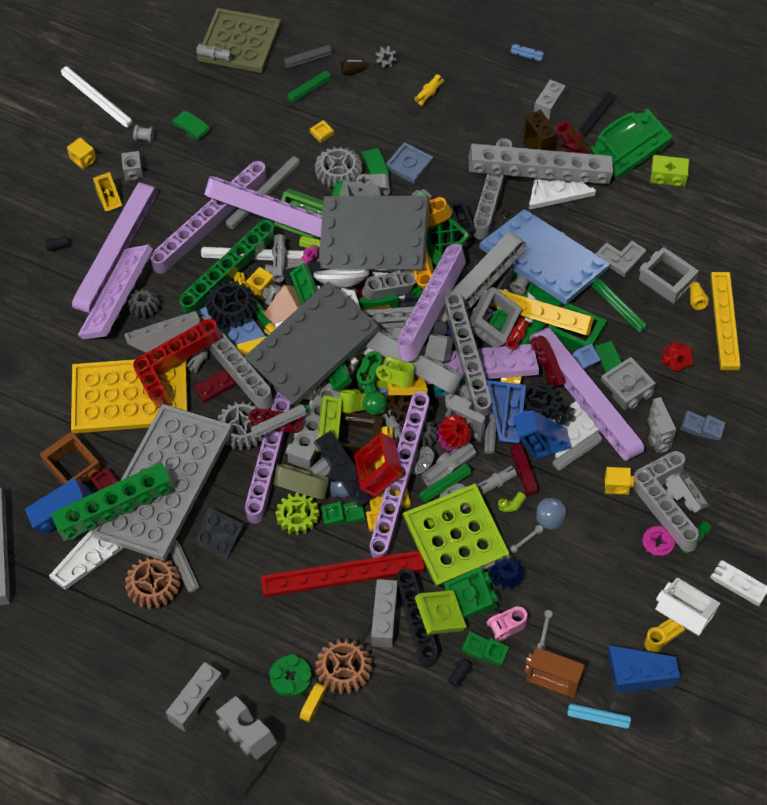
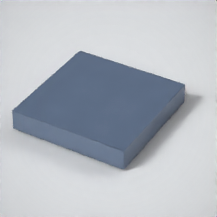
[386,142,433,184]

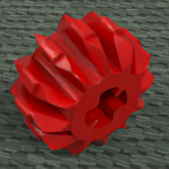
[438,415,472,449]

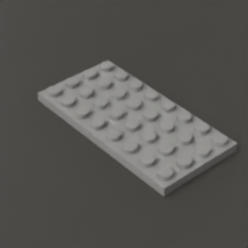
[92,404,233,561]

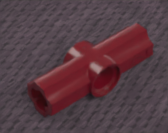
[556,121,590,154]

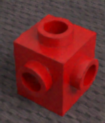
[661,342,693,371]

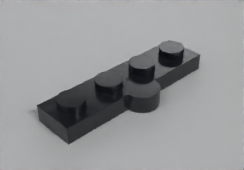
[313,430,374,507]

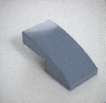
[680,410,725,440]

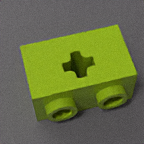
[650,155,689,186]

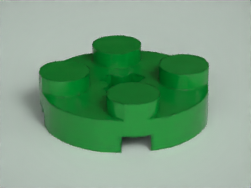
[269,654,311,698]

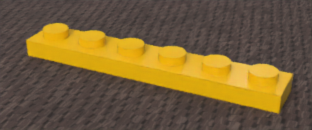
[710,272,740,370]
[489,288,594,335]

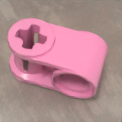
[486,606,527,641]

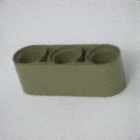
[273,464,329,499]

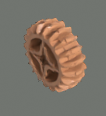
[125,556,181,610]
[316,638,372,695]

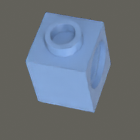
[572,344,601,371]

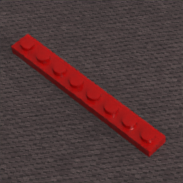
[261,551,425,598]

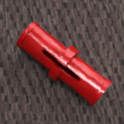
[505,318,529,350]

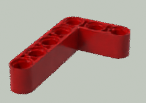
[133,319,222,409]

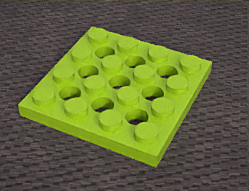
[402,483,510,587]

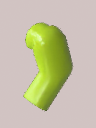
[498,492,526,513]

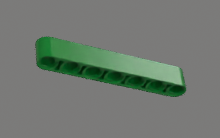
[179,219,275,314]

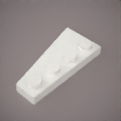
[49,529,124,590]

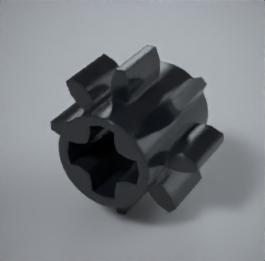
[400,293,419,308]
[551,402,575,426]

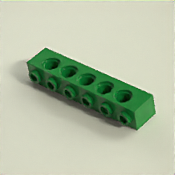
[51,462,175,541]

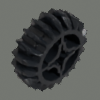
[206,281,257,328]

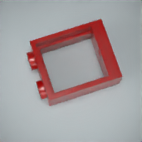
[354,432,403,497]

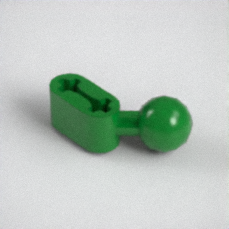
[357,351,388,415]

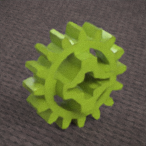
[276,492,319,535]

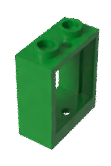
[548,303,607,352]

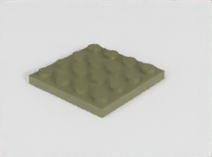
[197,8,281,73]

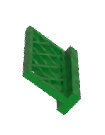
[416,190,471,265]

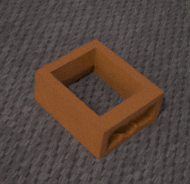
[40,431,102,485]
[524,647,584,698]

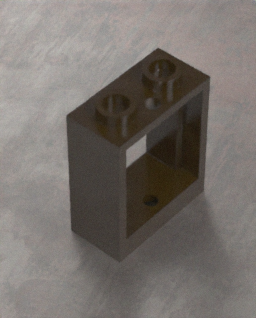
[523,109,558,151]
[338,412,383,456]

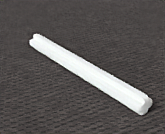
[61,66,132,127]
[201,247,304,260]

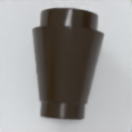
[340,58,366,75]

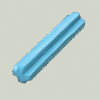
[567,704,631,728]

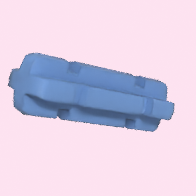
[511,44,544,62]

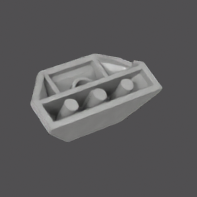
[124,311,200,353]

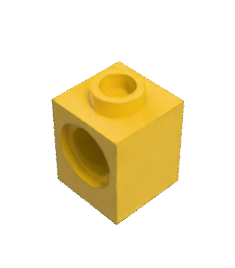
[67,138,96,169]
[246,267,275,301]
[605,467,634,495]

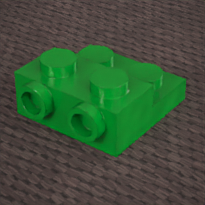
[444,567,499,619]

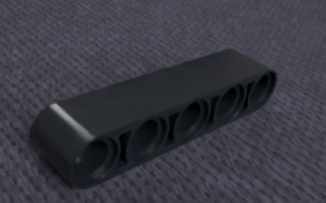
[396,568,438,667]

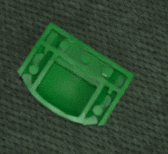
[591,109,673,179]

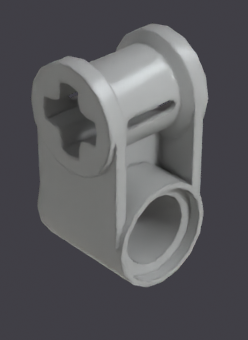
[356,174,390,196]

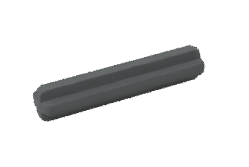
[284,45,332,68]

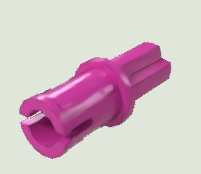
[301,245,320,264]

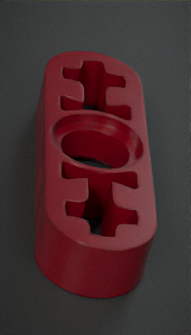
[248,408,304,433]
[510,443,537,496]

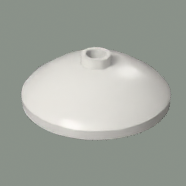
[314,270,369,290]

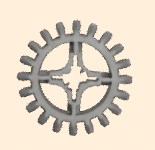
[315,146,362,189]
[218,400,266,451]

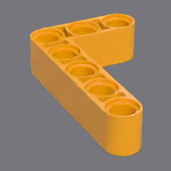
[413,197,452,291]

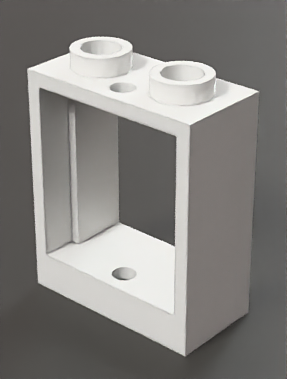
[656,578,720,635]

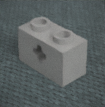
[534,80,566,121]

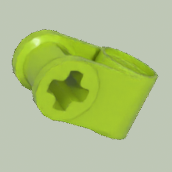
[376,357,414,388]
[339,389,366,413]

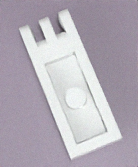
[711,561,767,607]

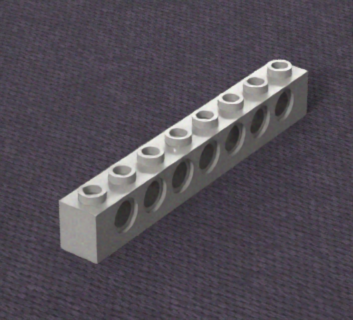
[469,144,613,184]
[286,354,365,470]

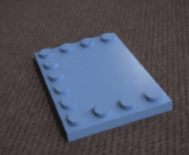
[479,209,610,305]

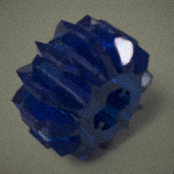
[491,556,525,591]

